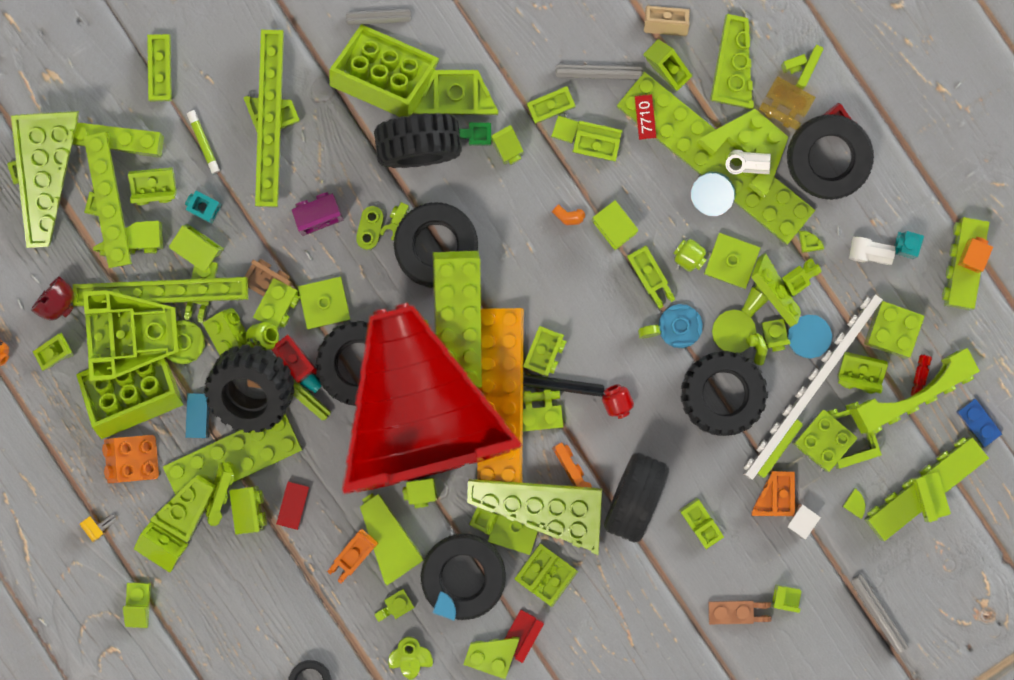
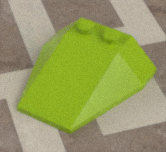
[83,290,178,381]

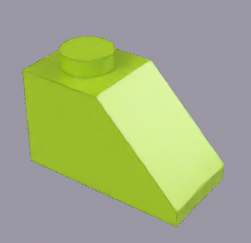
[643,39,692,91]
[491,125,524,165]

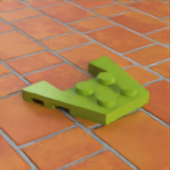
[698,109,789,199]

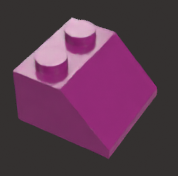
[291,192,344,236]

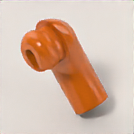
[552,204,586,225]

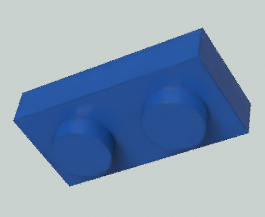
[957,399,1002,448]

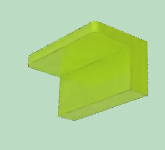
[169,224,224,272]
[912,472,951,522]
[134,521,189,573]

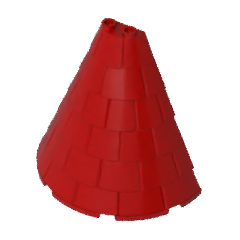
[342,303,522,494]

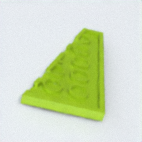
[11,111,79,248]
[467,479,602,555]

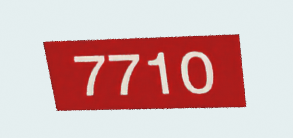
[635,94,657,140]

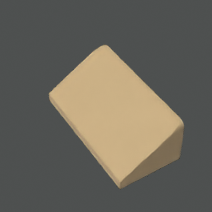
[644,6,690,36]

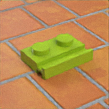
[572,121,622,162]

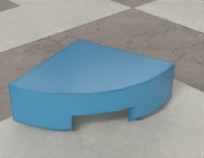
[433,591,456,620]

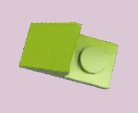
[33,333,74,371]
[123,582,151,628]

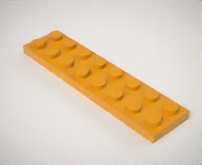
[477,308,524,483]

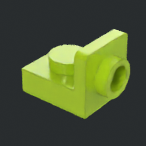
[761,319,790,352]

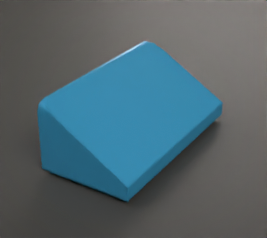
[185,393,209,438]

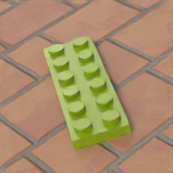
[163,413,303,495]

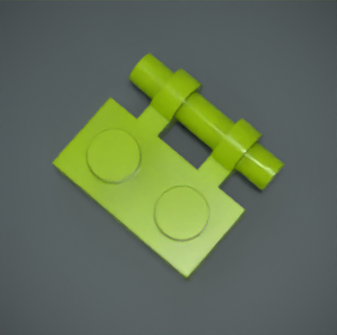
[523,389,563,432]

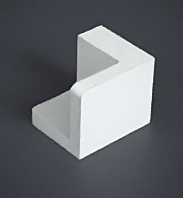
[788,504,821,539]

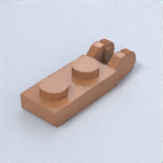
[708,601,771,625]

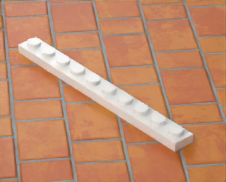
[743,295,883,480]

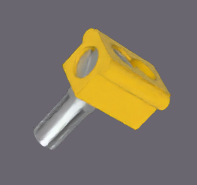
[79,515,116,542]

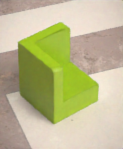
[771,585,802,613]

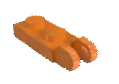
[552,442,592,488]
[327,529,378,584]

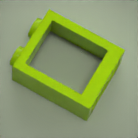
[826,402,882,469]

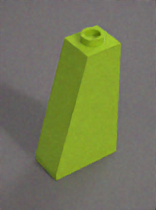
[360,493,424,586]

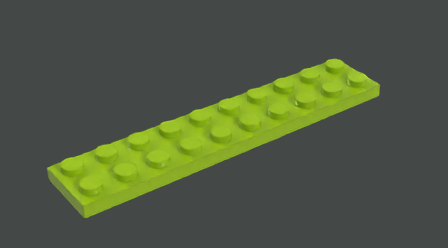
[616,72,816,245]

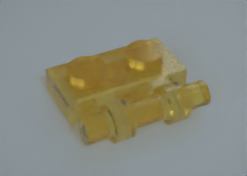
[758,76,816,130]

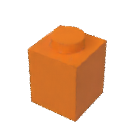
[958,237,993,273]

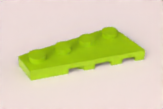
[710,14,754,110]

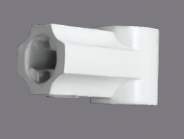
[726,150,771,174]
[849,237,895,265]

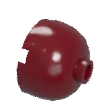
[31,276,74,321]

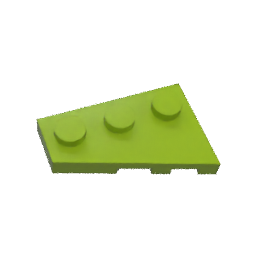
[751,253,801,327]

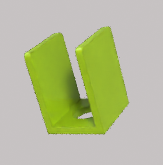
[591,200,638,250]

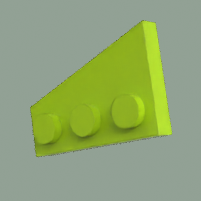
[150,475,216,542]

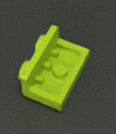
[128,167,177,205]
[253,278,300,331]
[203,308,247,355]
[523,326,566,377]
[837,352,888,394]

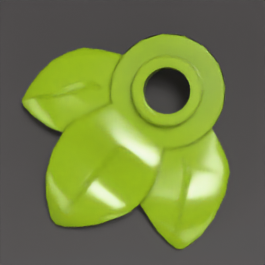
[388,636,433,680]

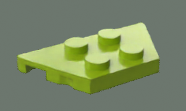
[413,70,498,115]

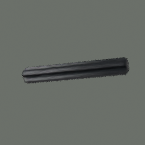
[523,374,605,397]

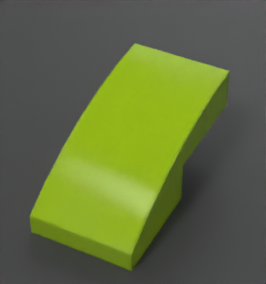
[679,498,724,549]

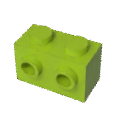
[403,478,437,508]

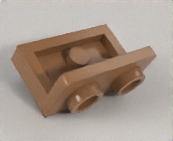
[244,259,293,297]

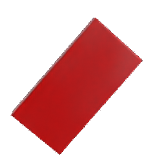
[276,481,310,530]

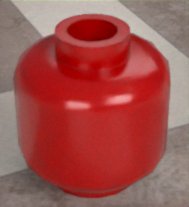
[602,384,634,419]

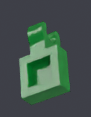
[459,122,491,146]

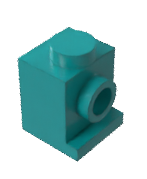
[185,191,222,224]
[894,231,924,259]

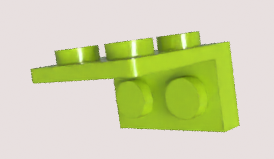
[792,410,857,472]

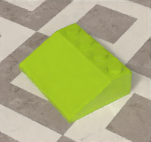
[329,24,439,117]
[76,357,184,440]

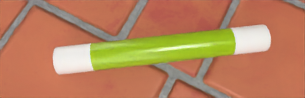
[187,110,220,174]

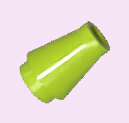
[741,284,769,317]

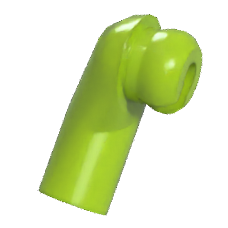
[747,333,768,366]

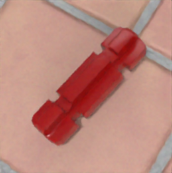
[911,355,932,396]

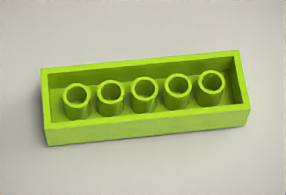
[433,251,482,387]

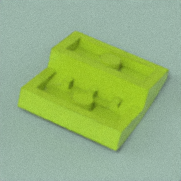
[514,543,579,607]

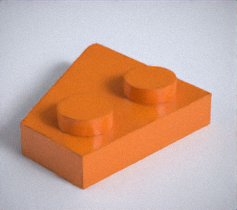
[751,471,795,516]

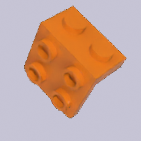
[102,435,159,484]

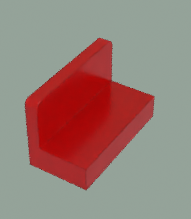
[271,334,317,383]
[504,610,544,663]

